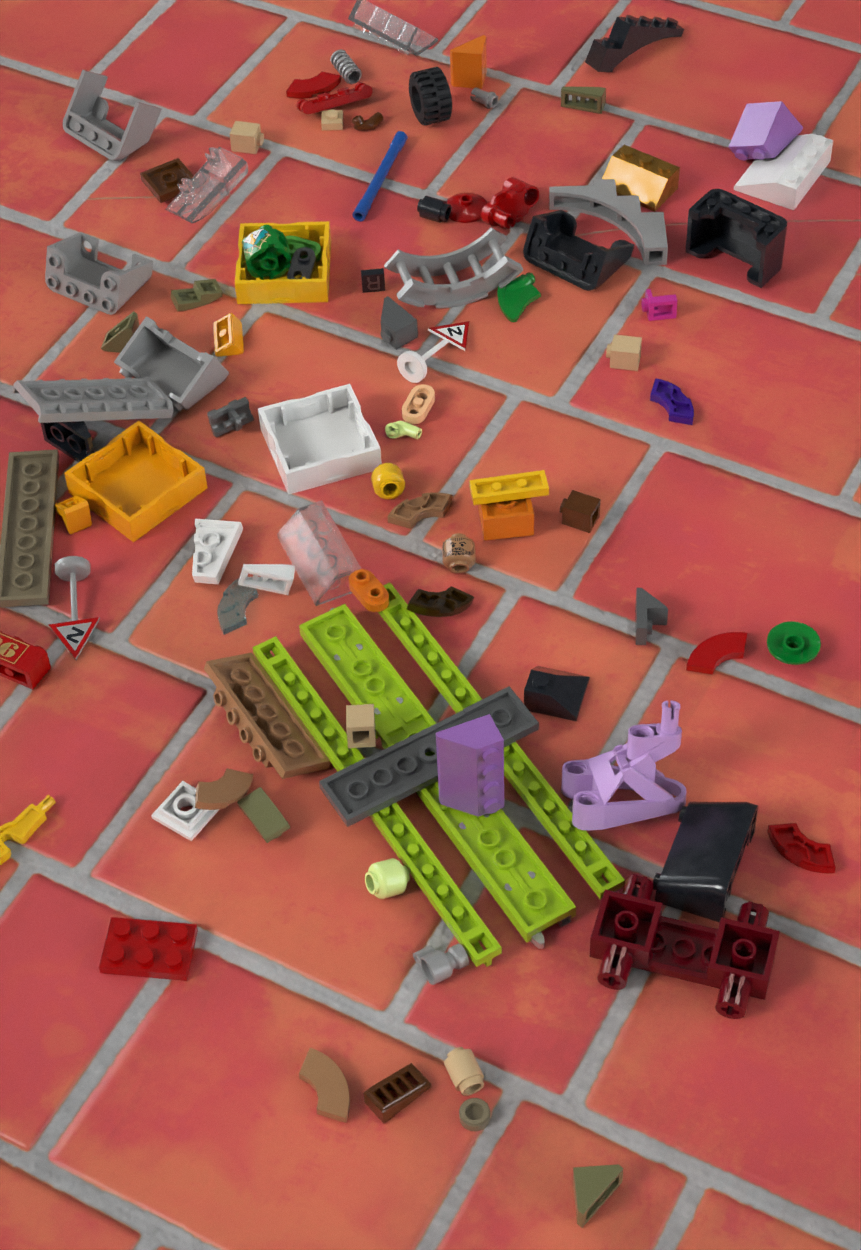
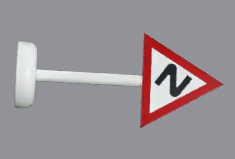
[397,321,470,383]

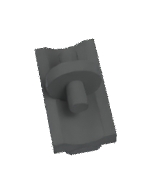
[207,397,254,437]

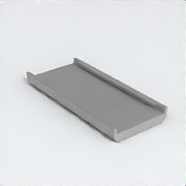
[12,377,173,423]

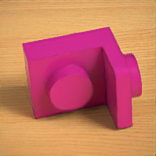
[641,289,677,321]

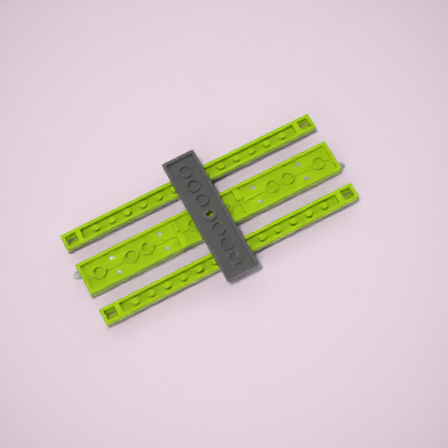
[253,582,625,967]

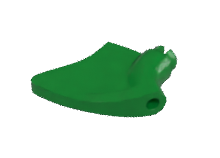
[497,272,541,323]

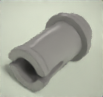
[470,87,498,108]

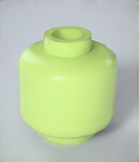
[365,858,410,899]

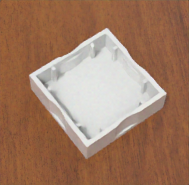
[258,384,382,495]

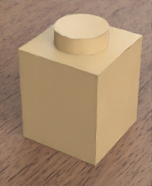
[229,121,264,154]
[606,334,642,371]
[346,704,376,748]

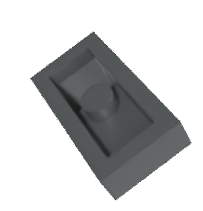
[635,588,668,645]

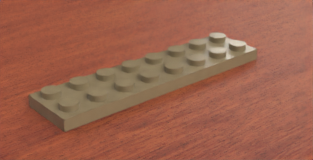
[0,449,59,607]

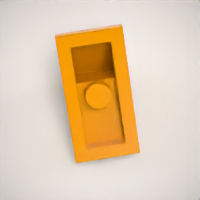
[54,495,92,534]

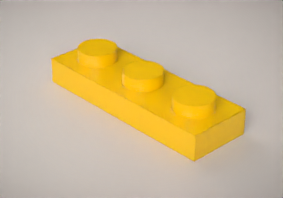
[469,470,549,505]

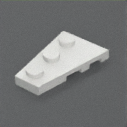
[192,519,243,584]

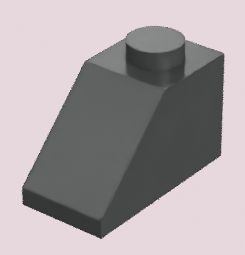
[380,296,418,350]

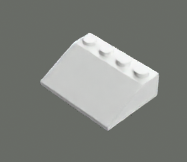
[734,134,833,210]

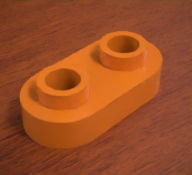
[349,569,389,612]

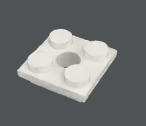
[151,781,220,841]

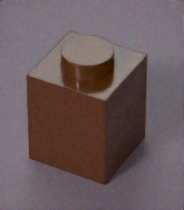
[560,490,601,533]

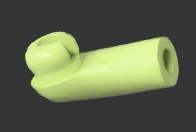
[385,421,422,440]

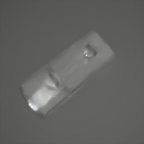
[165,147,248,224]

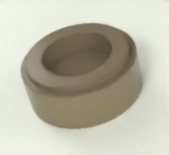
[459,1098,490,1131]

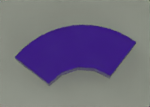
[650,378,694,425]

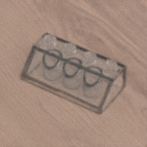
[348,0,438,56]
[277,500,361,606]

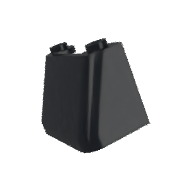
[523,210,634,291]
[653,802,759,923]

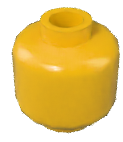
[371,463,405,500]

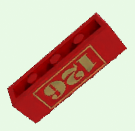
[0,630,51,690]

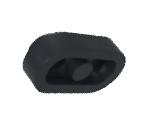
[287,247,316,279]

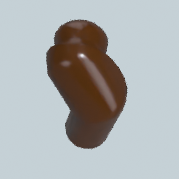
[352,112,384,131]

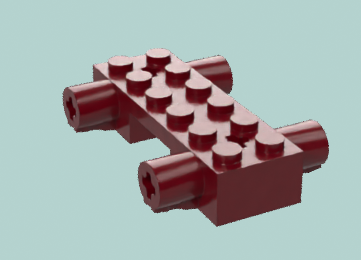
[590,874,780,1019]

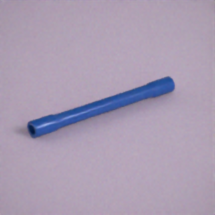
[352,131,408,222]

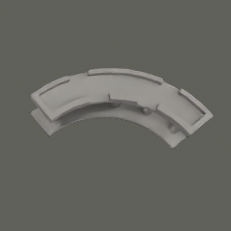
[384,227,524,308]

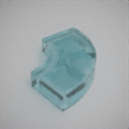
[217,578,258,635]

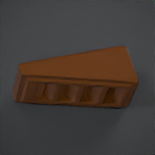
[363,1063,431,1123]

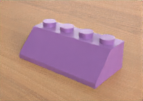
[436,714,504,817]

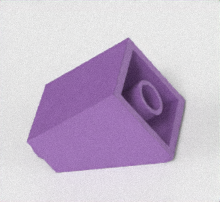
[729,101,803,161]

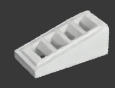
[238,564,295,595]

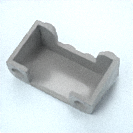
[45,232,153,315]

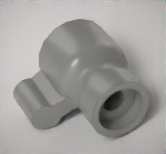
[413,943,469,985]

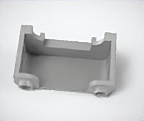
[114,316,229,411]

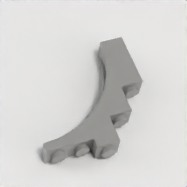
[549,179,668,265]

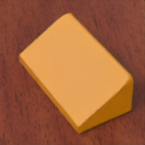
[213,313,244,357]

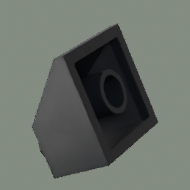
[524,666,590,721]

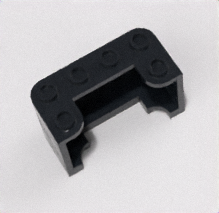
[685,189,787,288]

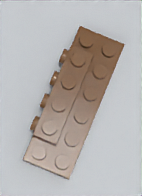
[204,653,331,779]

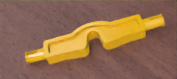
[0,795,56,866]

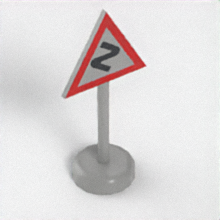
[49,556,100,660]

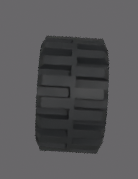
[409,67,452,125]

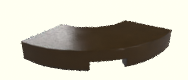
[407,586,474,617]

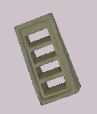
[561,87,606,114]

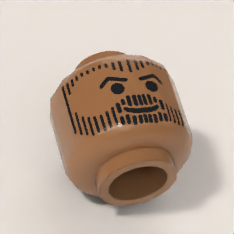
[442,533,476,573]

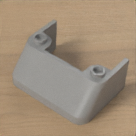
[63,70,162,161]

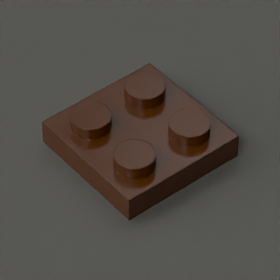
[140,158,199,203]

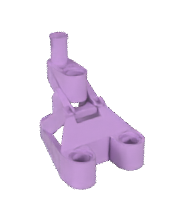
[561,700,687,831]

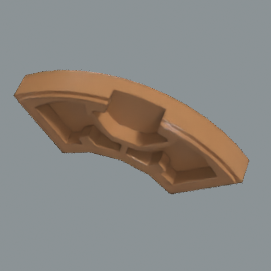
[387,493,453,529]
[195,768,253,810]
[299,1048,350,1123]

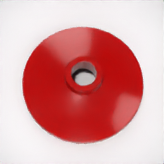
[447,193,487,223]

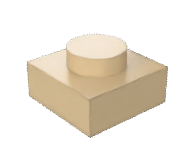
[321,109,343,131]

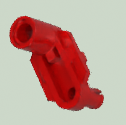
[481,177,540,229]

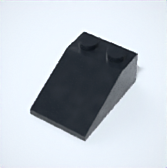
[41,421,95,462]

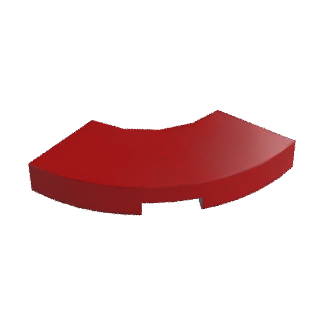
[286,71,341,99]
[686,632,748,675]
[767,823,836,874]

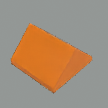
[450,35,487,89]

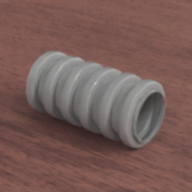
[330,49,362,84]

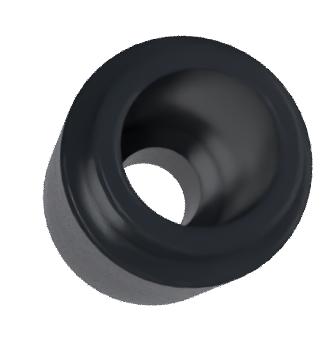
[417,196,452,223]

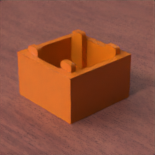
[478,498,534,541]

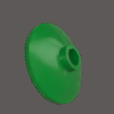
[767,621,821,665]

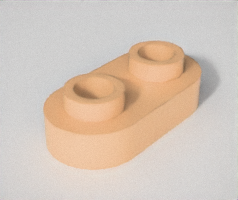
[402,384,435,424]

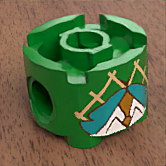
[242,225,291,280]

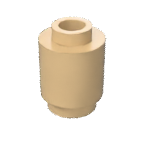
[444,1047,484,1096]

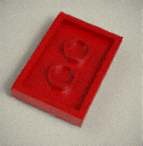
[99,917,198,981]

